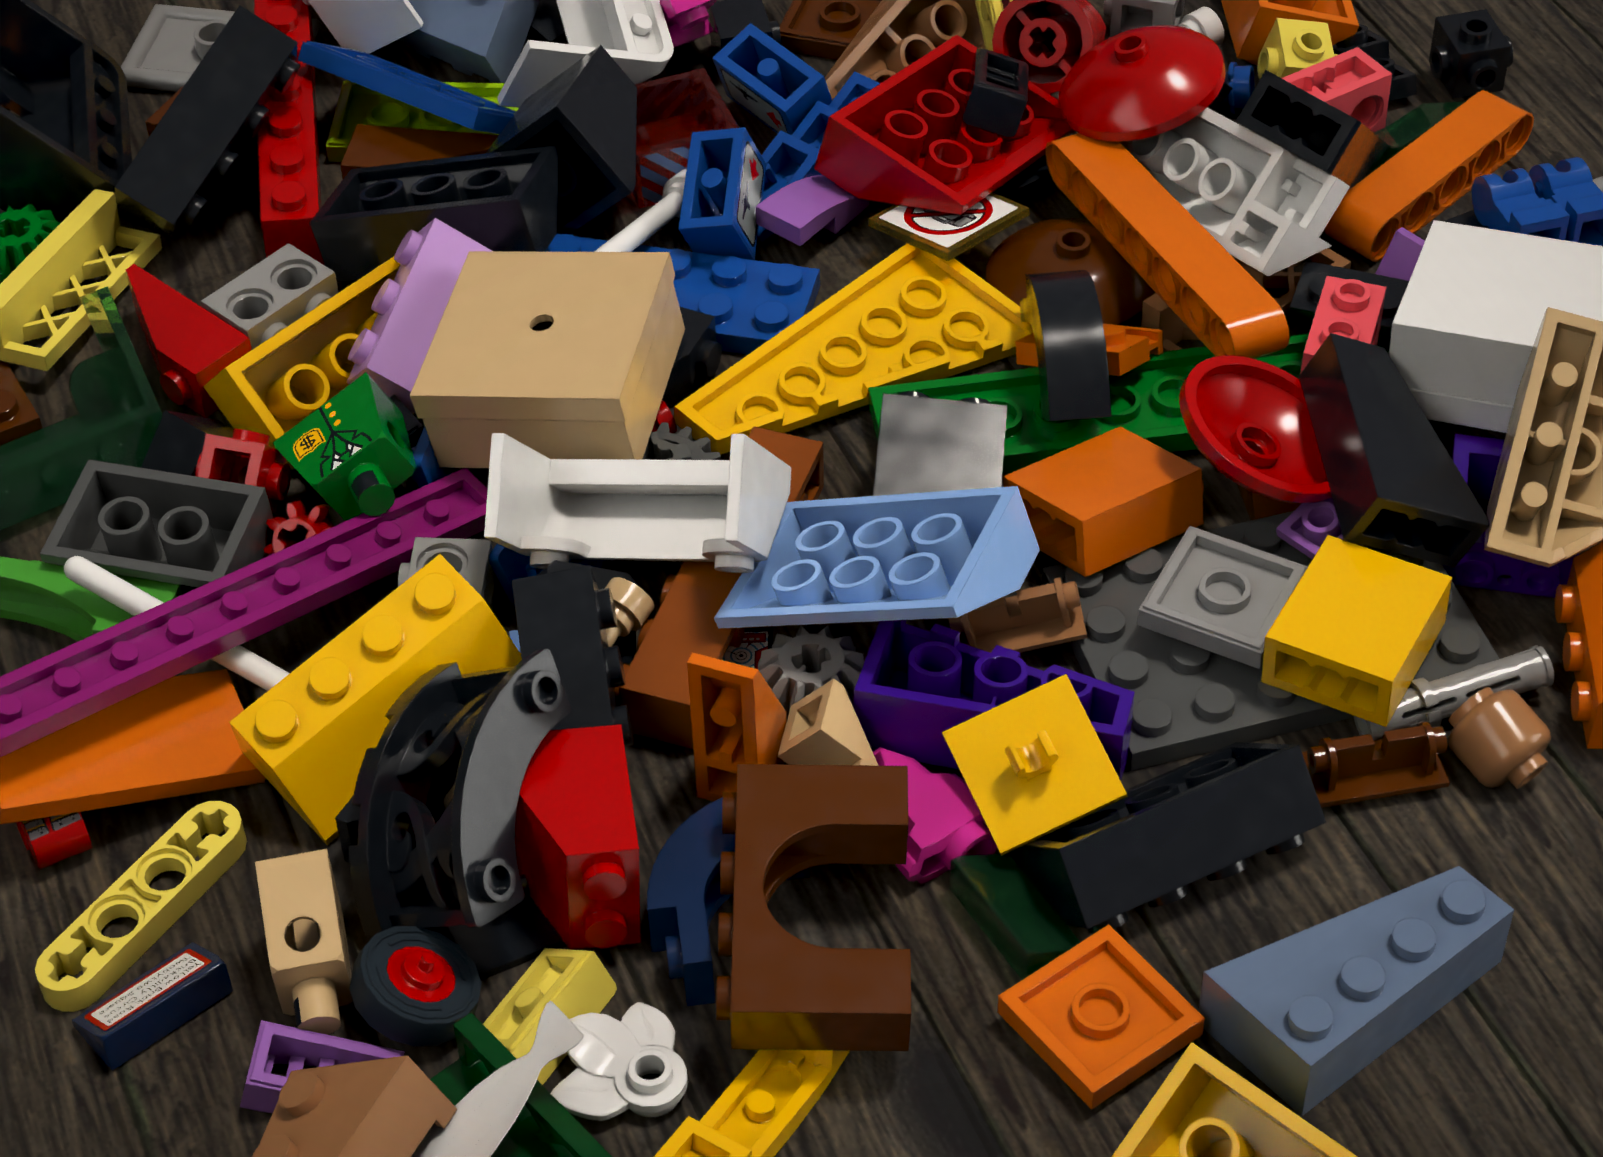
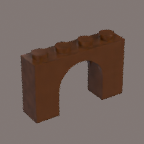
[716,764,911,1051]

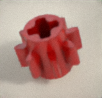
[263,500,334,554]

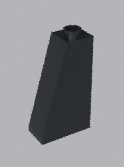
[1236,70,1391,189]
[1299,333,1490,568]

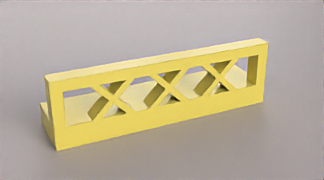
[0,189,162,371]

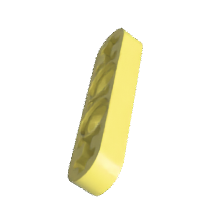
[35,801,247,1012]

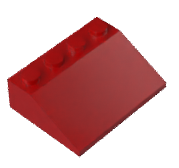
[814,35,1076,215]

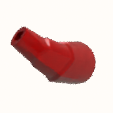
[992,0,1106,94]

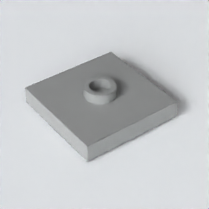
[1137,526,1308,669]

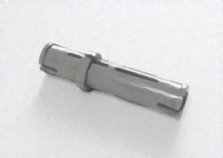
[1354,645,1554,740]

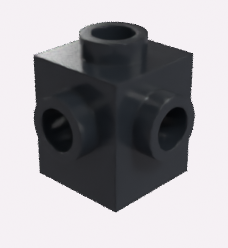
[1429,9,1513,99]

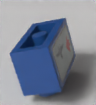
[712,23,833,135]
[678,127,767,260]

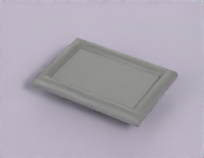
[121,4,322,92]

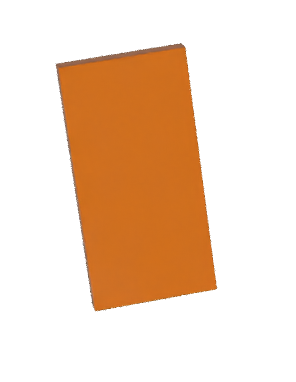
[0,669,266,825]

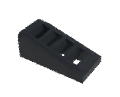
[963,47,1029,138]

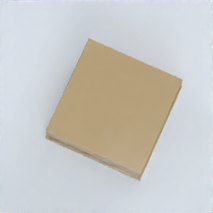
[410,251,685,468]

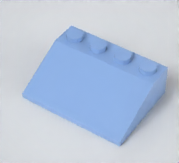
[714,486,1040,629]

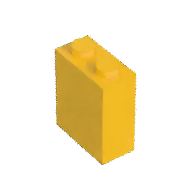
[1261,535,1452,727]

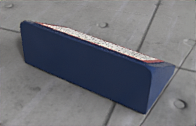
[72,942,233,1071]

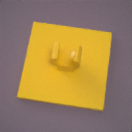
[942,674,1128,856]

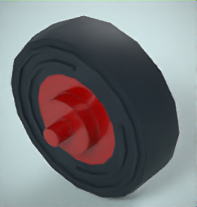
[349,926,481,1047]

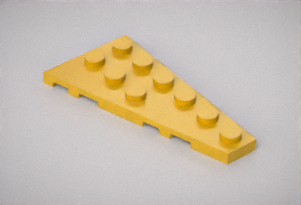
[674,235,1033,455]

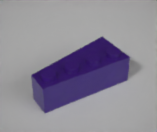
[854,620,1135,781]

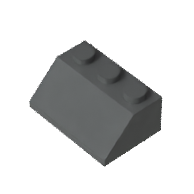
[40,460,274,588]

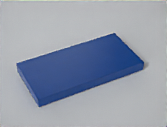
[298,40,516,134]

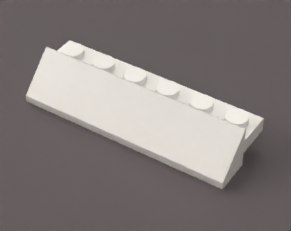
[1075,108,1350,276]

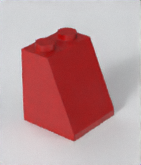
[515,724,641,950]

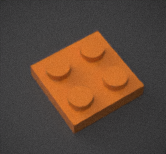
[997,924,1205,1110]

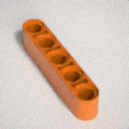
[1325,90,1534,262]

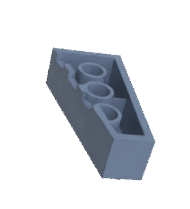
[392,0,539,83]
[1198,866,1514,1117]

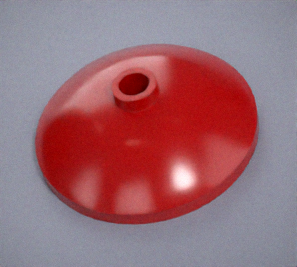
[1059,25,1226,142]
[1179,355,1332,503]

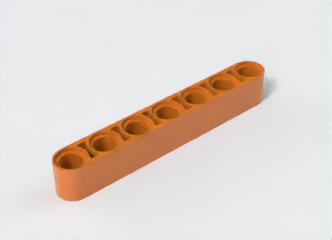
[1045,133,1290,359]

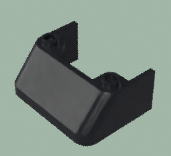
[0,0,132,212]

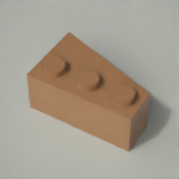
[252,1055,457,1157]

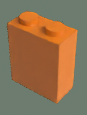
[1003,426,1204,577]

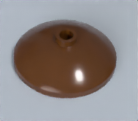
[986,218,1156,326]

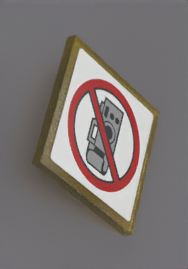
[868,192,1030,261]

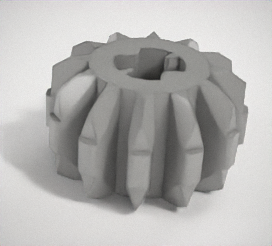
[758,625,865,719]

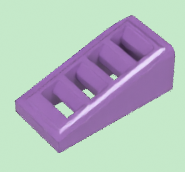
[240,1020,405,1113]

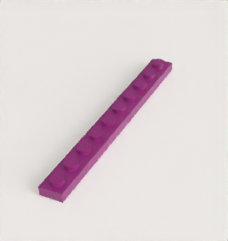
[0,468,488,757]

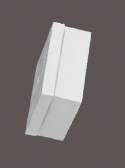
[1389,220,1603,433]

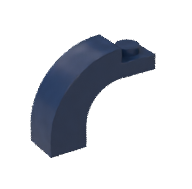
[647,797,810,1006]

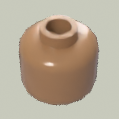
[1448,687,1551,789]

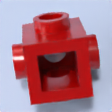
[195,429,291,514]

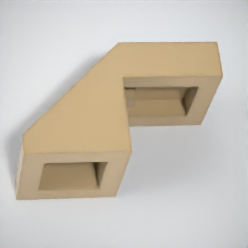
[777,679,879,766]

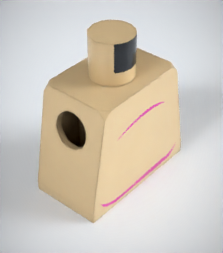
[255,849,353,1035]

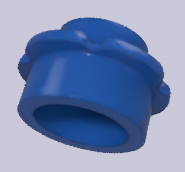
[1220,62,1255,115]

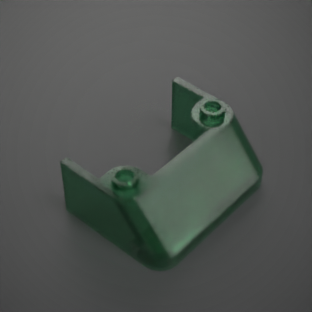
[0,286,163,530]

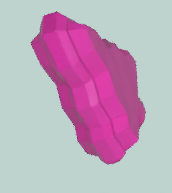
[873,747,997,884]

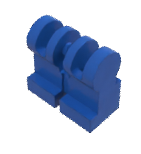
[1472,157,1603,246]

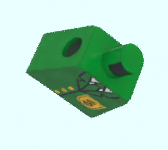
[273,372,416,521]

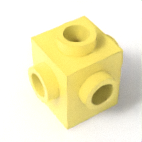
[1257,18,1338,79]

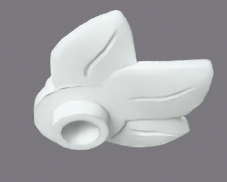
[550,1002,688,1121]

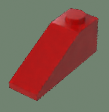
[125,264,252,418]

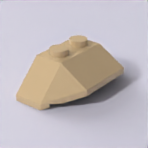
[1484,307,1603,568]

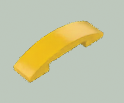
[654,1050,849,1157]

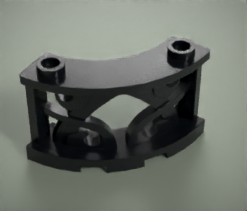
[349,649,571,937]

